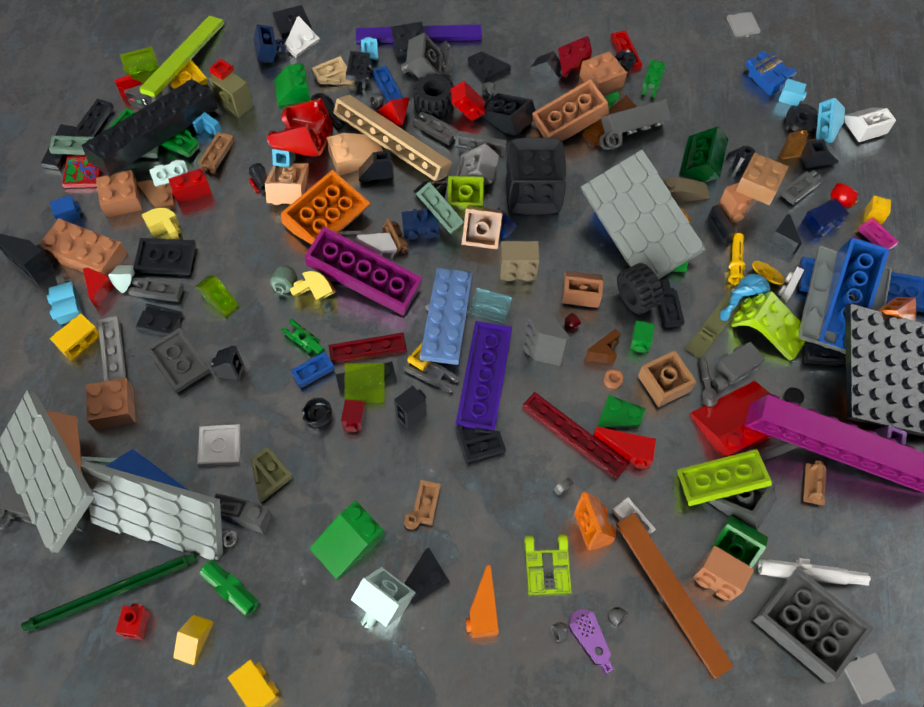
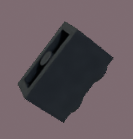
[394,385,427,429]

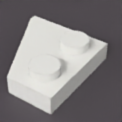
[285,16,320,58]

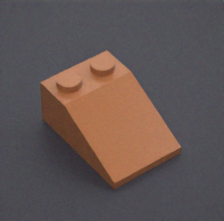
[719,182,758,223]

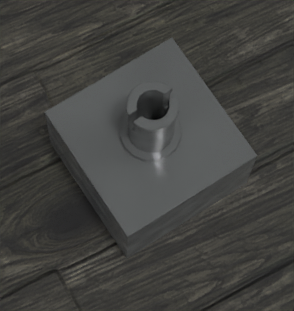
[401,33,443,79]

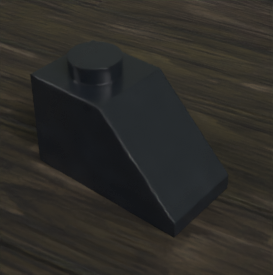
[211,346,244,381]

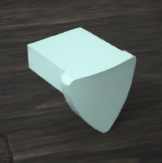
[108,265,136,293]

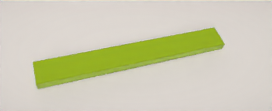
[139,16,224,98]

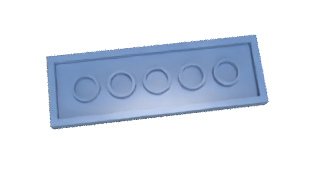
[420,268,473,365]

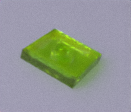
[345,363,384,403]

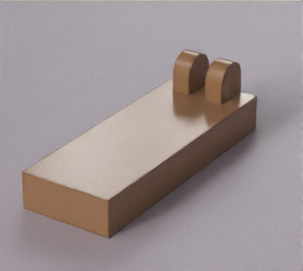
[199,132,235,173]

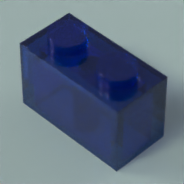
[802,199,849,237]

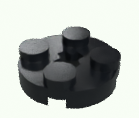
[785,104,818,136]

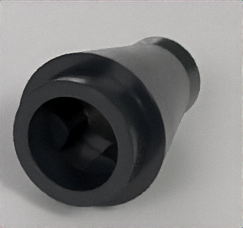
[249,163,267,190]

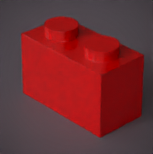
[451,81,485,121]
[168,168,212,205]

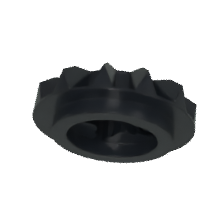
[615,49,636,72]

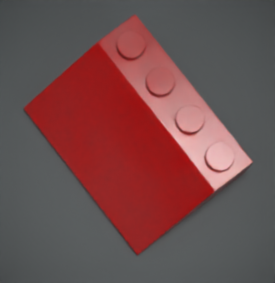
[690,381,773,458]

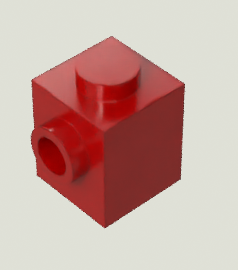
[115,603,151,639]

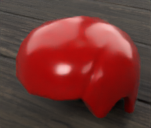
[830,183,858,209]

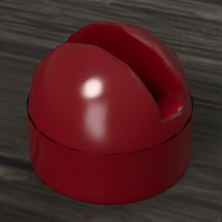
[565,313,581,329]

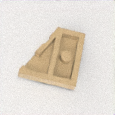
[312,56,355,85]

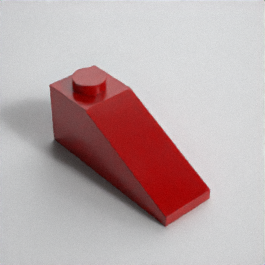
[593,426,656,469]

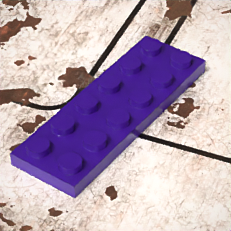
[456,321,513,431]

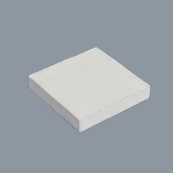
[197,424,241,467]

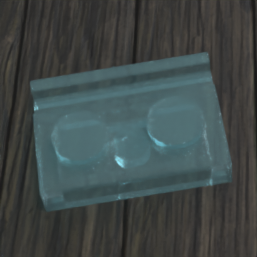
[469,288,512,323]

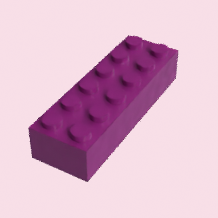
[305,226,422,316]

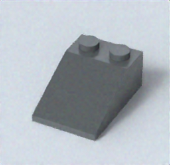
[708,484,777,530]

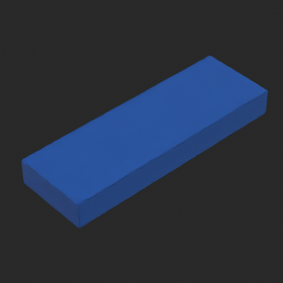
[371,66,404,103]

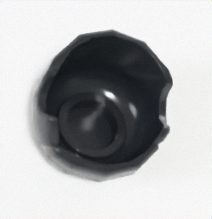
[302,398,332,427]

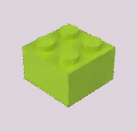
[447,176,484,218]

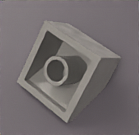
[455,143,499,186]

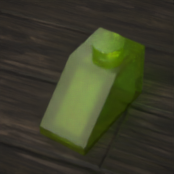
[195,275,239,317]

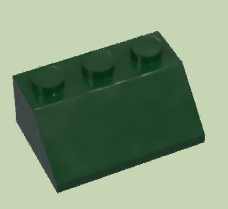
[679,126,728,182]

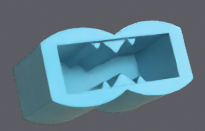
[47,281,82,325]

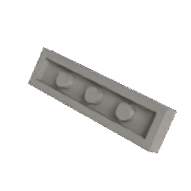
[98,316,126,381]

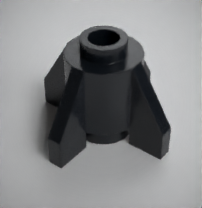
[726,146,756,177]

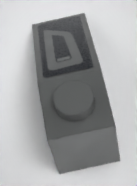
[214,493,273,534]

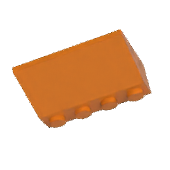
[281,170,371,244]

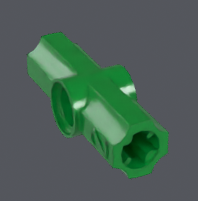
[199,559,259,617]

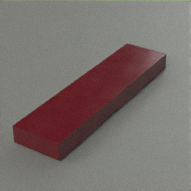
[328,332,407,364]

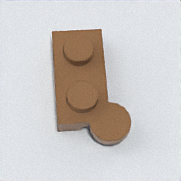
[404,480,441,530]

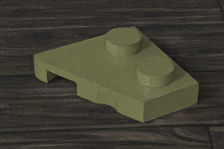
[251,446,293,503]

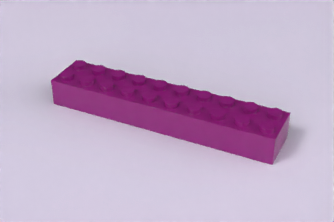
[745,394,924,493]

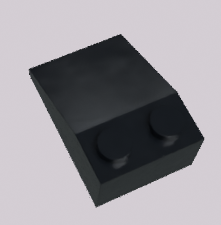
[481,93,536,135]
[0,234,56,285]

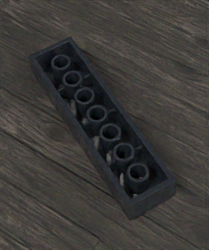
[81,79,218,176]

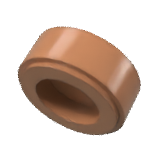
[604,369,624,389]

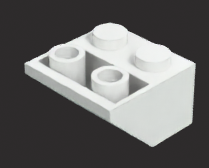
[844,107,896,142]

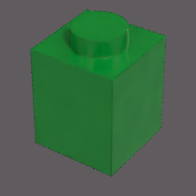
[630,321,655,353]

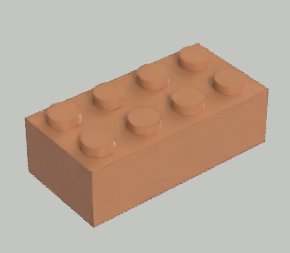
[532,79,609,141]
[39,218,128,279]

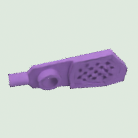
[568,609,614,674]

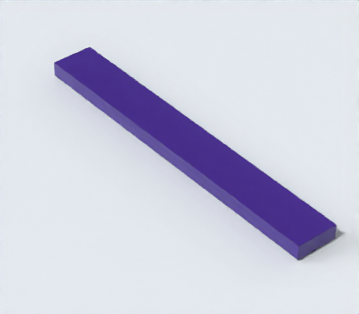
[356,24,482,44]

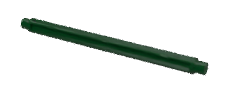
[21,552,197,632]

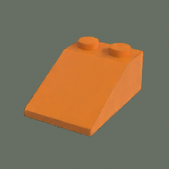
[574,492,616,551]

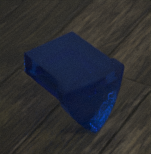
[497,207,517,239]

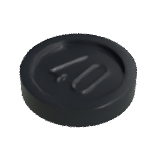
[784,387,804,405]

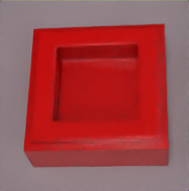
[209,58,234,80]

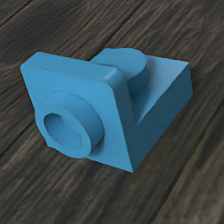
[193,112,223,136]

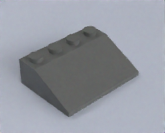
[753,567,873,683]

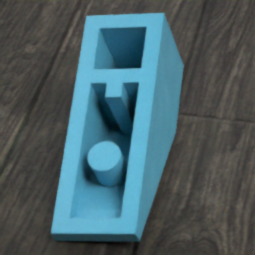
[816,98,845,143]

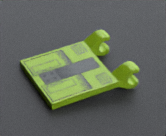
[524,534,572,595]

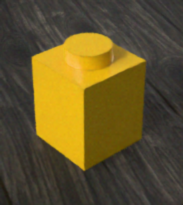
[864,196,891,225]

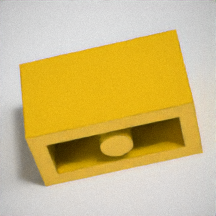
[50,314,100,361]
[227,659,280,707]

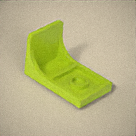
[730,291,805,361]

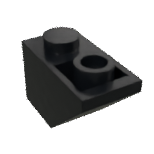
[800,139,839,168]
[359,150,394,182]

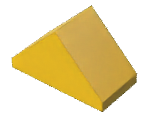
[173,614,214,666]

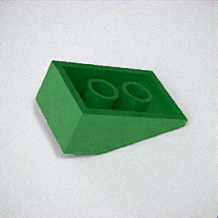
[310,500,385,580]

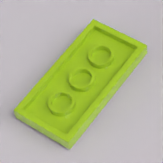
[677,449,772,506]

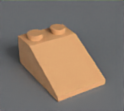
[326,133,383,176]
[265,163,309,205]

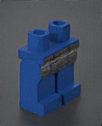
[745,51,797,96]

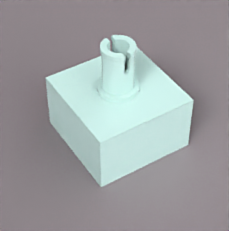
[351,567,416,629]

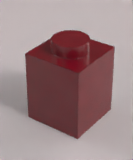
[341,399,366,432]

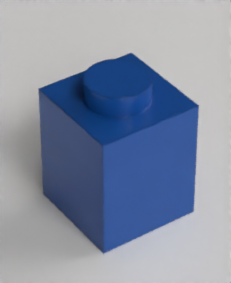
[50,195,82,222]

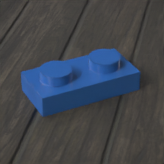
[291,352,335,388]

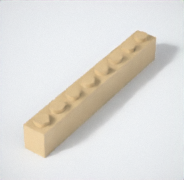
[333,95,452,181]

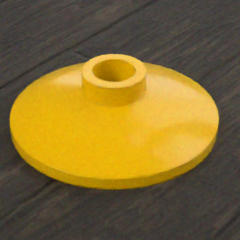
[752,261,785,285]

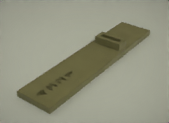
[684,292,743,359]

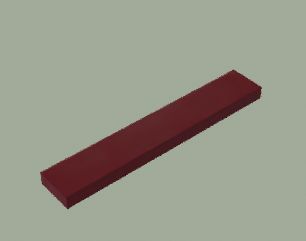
[522,392,630,480]

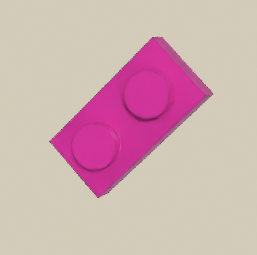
[858,218,899,249]

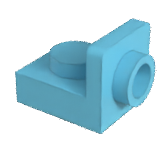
[361,37,379,60]

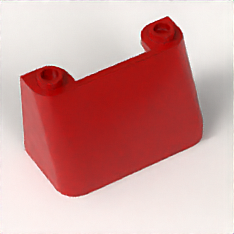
[267,98,333,157]

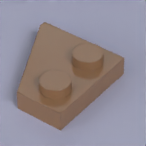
[137,180,175,209]

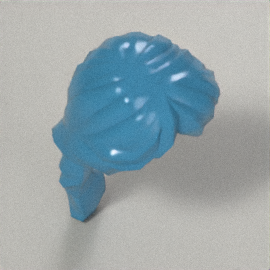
[720,274,771,321]

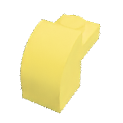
[141,208,181,240]
[290,271,336,301]

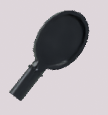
[311,93,343,128]

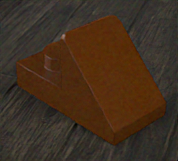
[585,328,621,364]

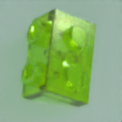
[120,46,159,76]

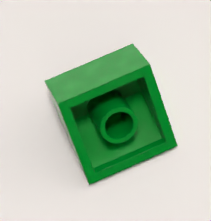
[274,63,310,106]
[708,515,768,568]

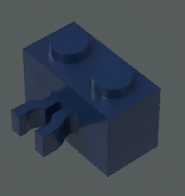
[254,24,286,63]
[402,208,439,240]

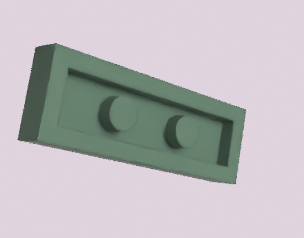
[416,182,464,235]

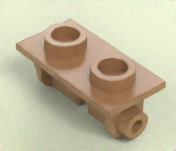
[382,218,409,257]
[803,461,827,506]

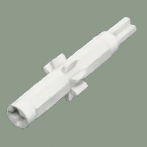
[758,558,871,586]

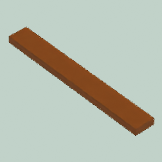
[616,513,734,679]

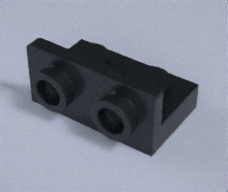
[346,51,372,89]

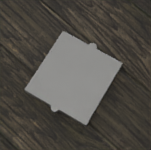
[727,12,761,37]
[844,652,896,704]

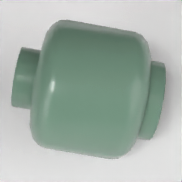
[270,266,297,293]

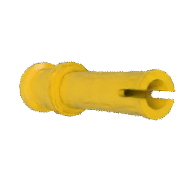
[728,233,746,285]

